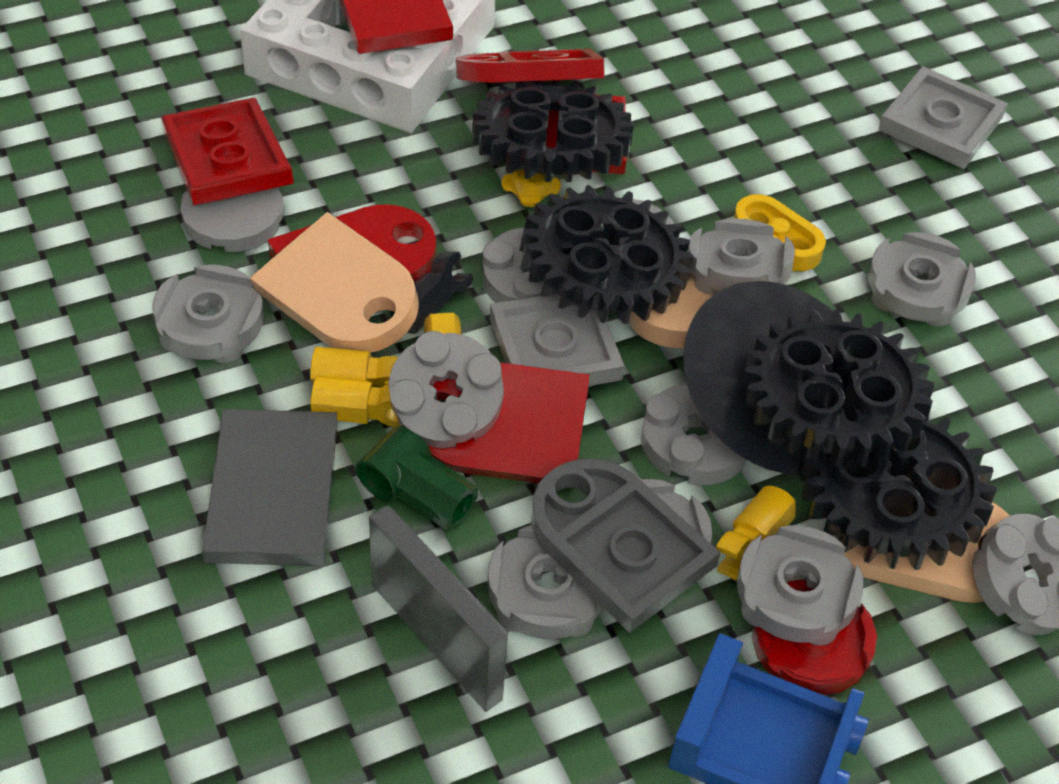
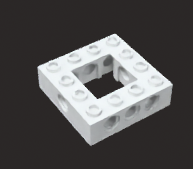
[240,0,495,134]

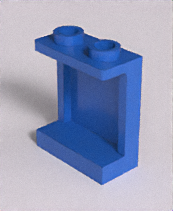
[668,633,869,784]

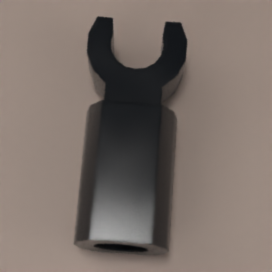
[388,251,474,334]

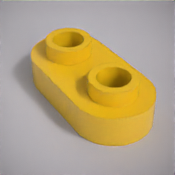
[733,194,826,271]

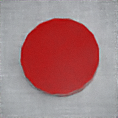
[751,579,877,695]

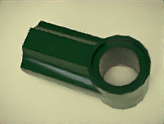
[355,425,478,530]

